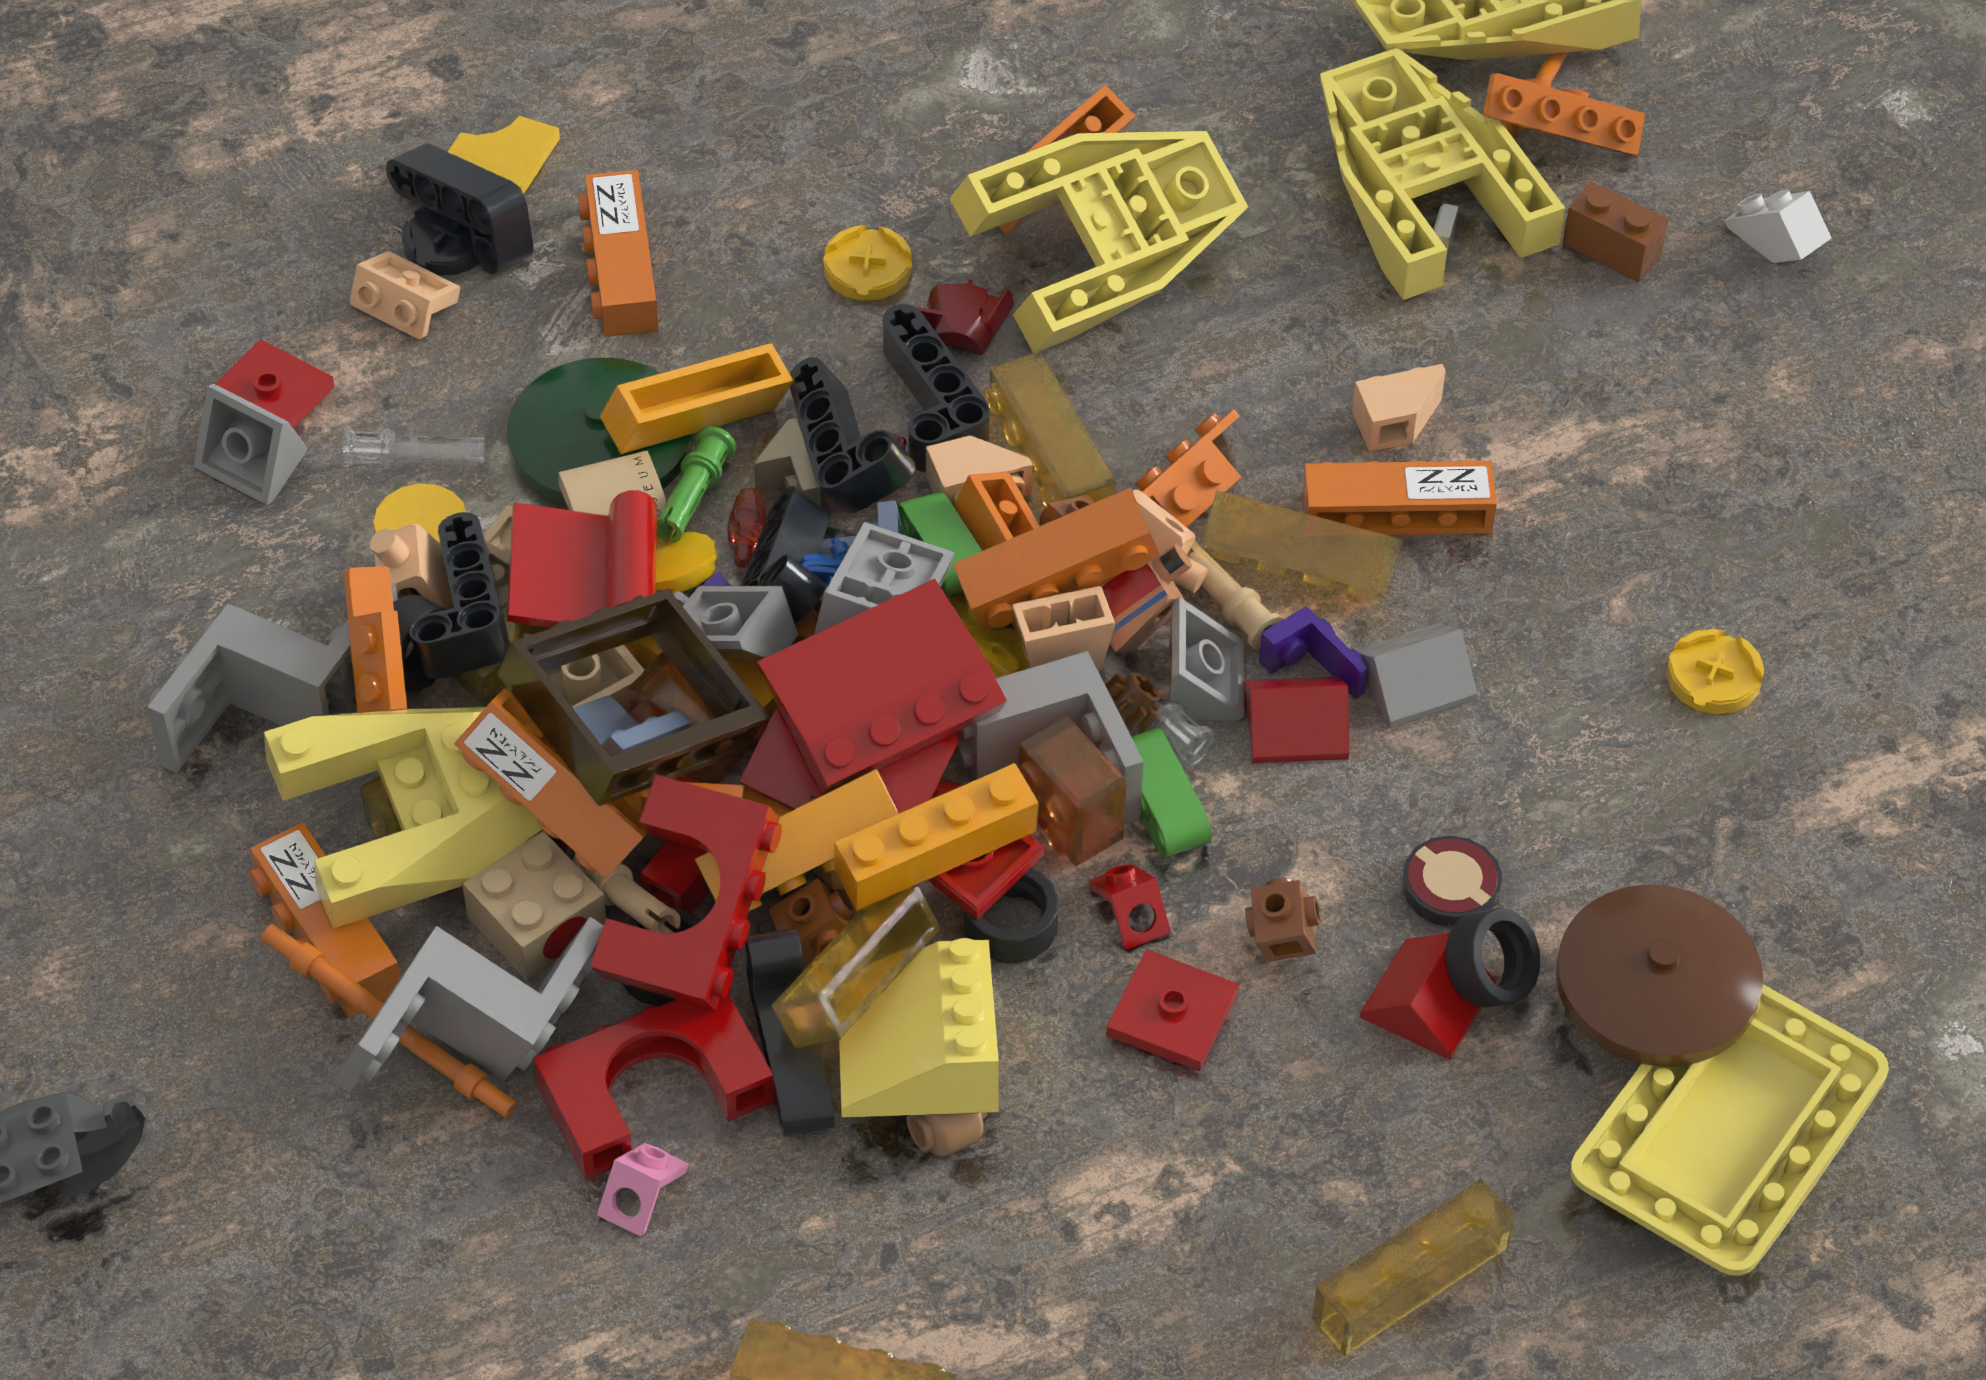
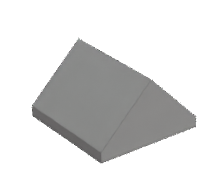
[193,384,308,505]
[1169,597,1244,721]
[1355,623,1477,728]

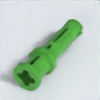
[657,426,736,543]

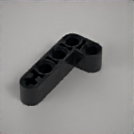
[386,143,533,274]
[883,304,990,473]
[789,357,915,513]
[741,486,830,624]
[409,512,510,679]
[745,928,835,1137]

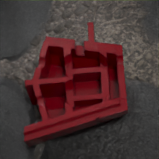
[916,279,1014,355]

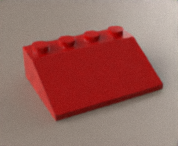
[757,578,1007,795]

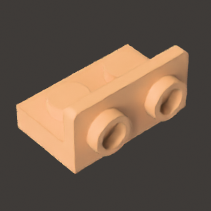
[349,251,461,339]

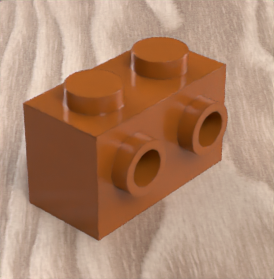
[1562,181,1668,282]

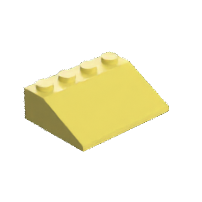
[837,938,999,1117]

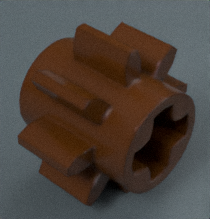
[1105,673,1160,732]

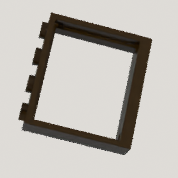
[498,589,770,806]

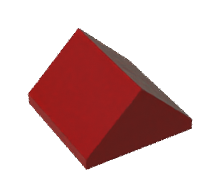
[1243,676,1350,763]
[1360,932,1496,1060]

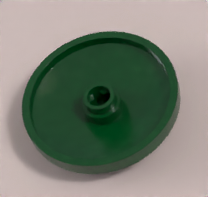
[507,357,693,506]

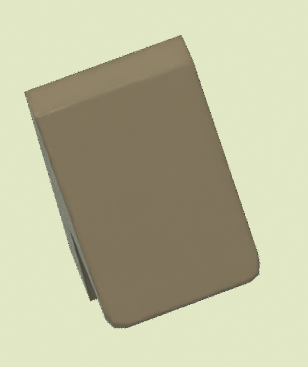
[754,418,821,507]

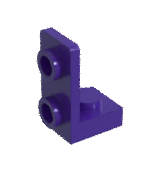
[1259,606,1367,699]

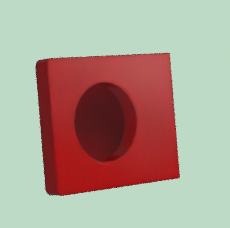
[1088,864,1171,949]

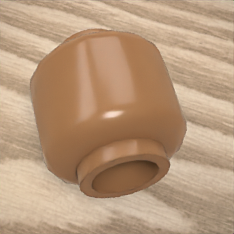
[907,1112,987,1157]

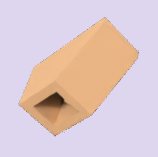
[1352,364,1445,452]
[926,436,1033,505]

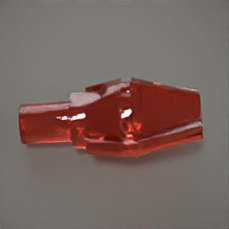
[727,487,767,568]

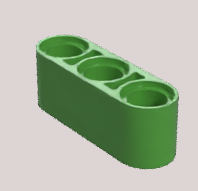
[897,491,982,598]
[1131,728,1212,858]

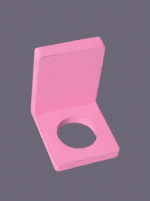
[597,1143,689,1236]

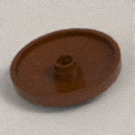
[1556,885,1763,1067]

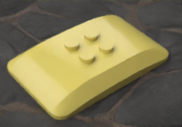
[1570,984,1889,1276]

